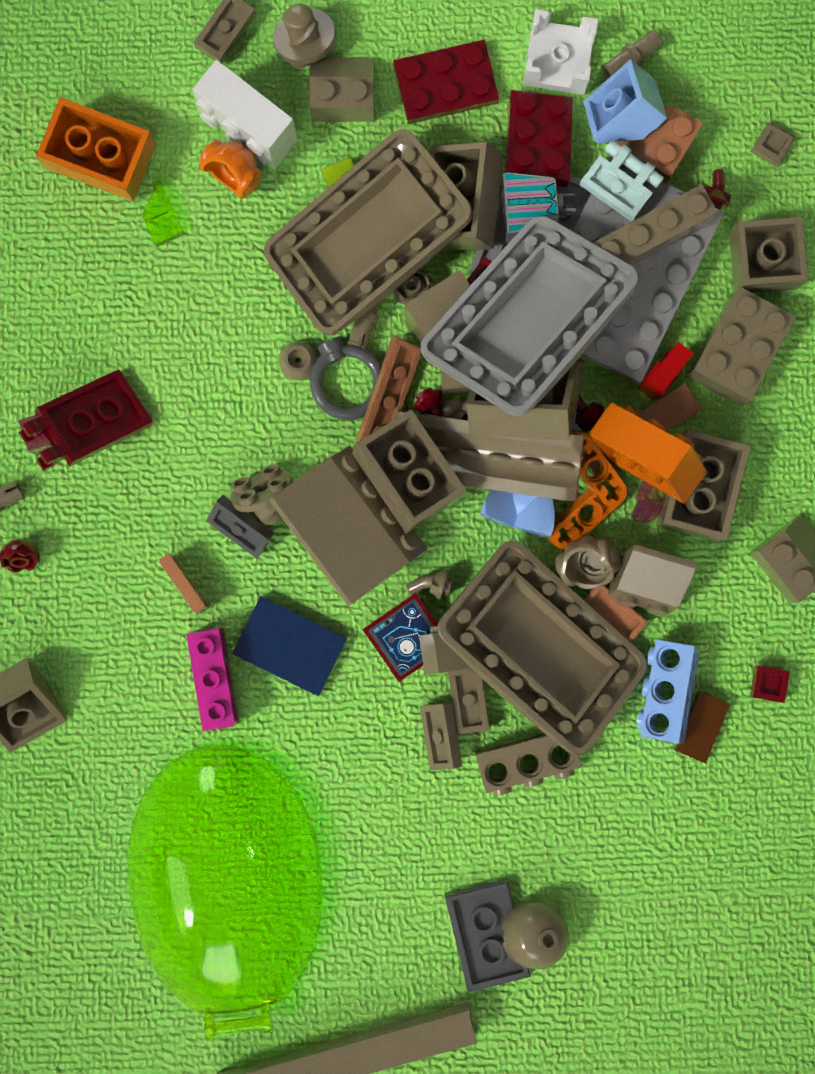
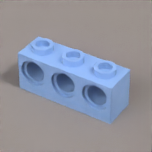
[637,640,700,744]

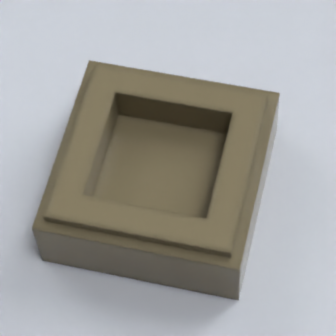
[750,122,795,167]

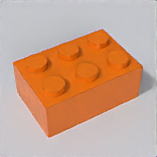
[36,97,156,202]
[589,402,707,504]

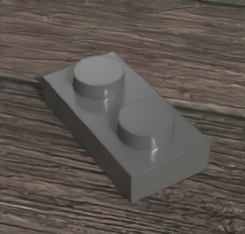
[206,495,274,559]

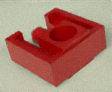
[638,342,693,401]

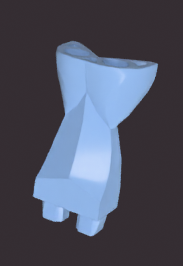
[480,408,578,537]

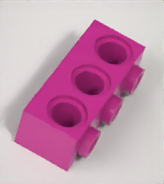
[186,628,239,731]

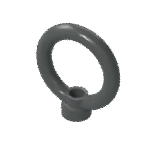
[310,336,382,420]

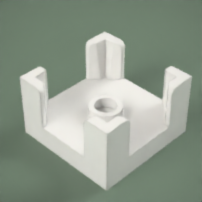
[523,9,598,95]

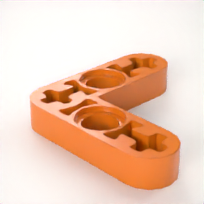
[547,429,627,549]

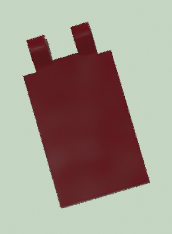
[18,369,153,471]

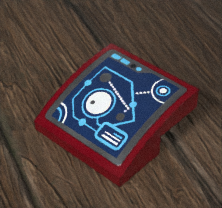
[362,593,438,682]

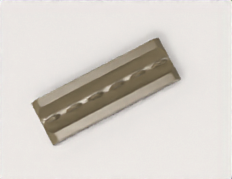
[394,410,585,501]

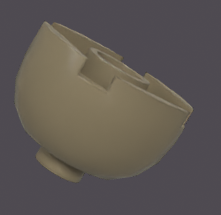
[502,901,569,970]

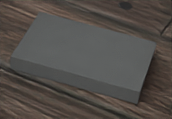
[444,879,531,992]

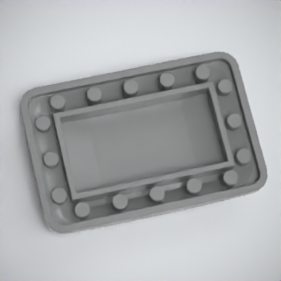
[420,217,638,416]

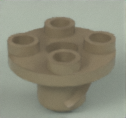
[273,4,337,69]
[230,464,293,525]

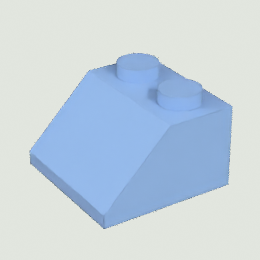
[583,59,667,143]

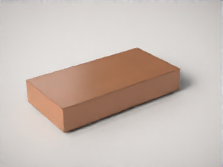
[159,553,210,613]
[583,585,649,643]

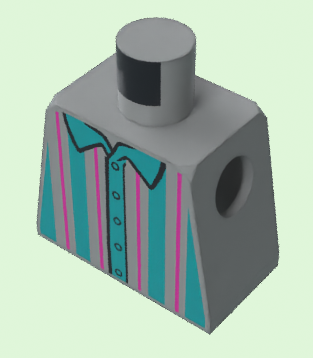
[501,173,576,242]

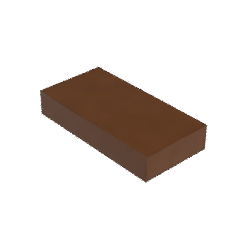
[674,691,730,764]

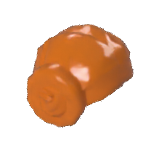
[199,139,262,200]

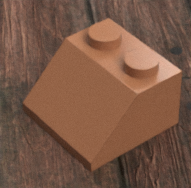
[611,105,703,184]

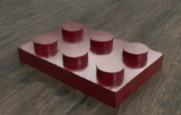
[393,39,499,125]
[505,90,573,187]

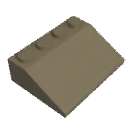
[269,446,428,607]

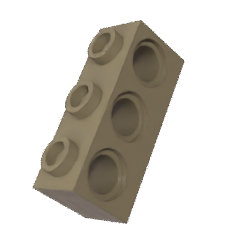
[475,733,581,796]

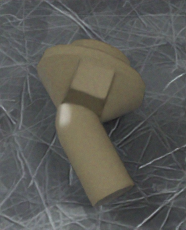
[407,569,453,600]

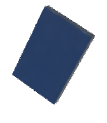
[232,596,348,697]

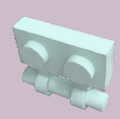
[579,140,664,222]

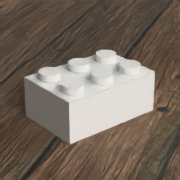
[192,60,298,170]

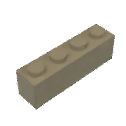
[593,184,718,266]

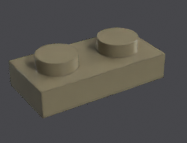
[194,0,256,64]
[448,668,489,735]
[420,702,462,770]

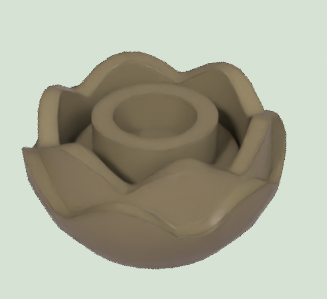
[393,269,433,305]
[279,341,318,381]

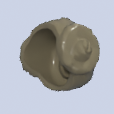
[555,535,622,589]

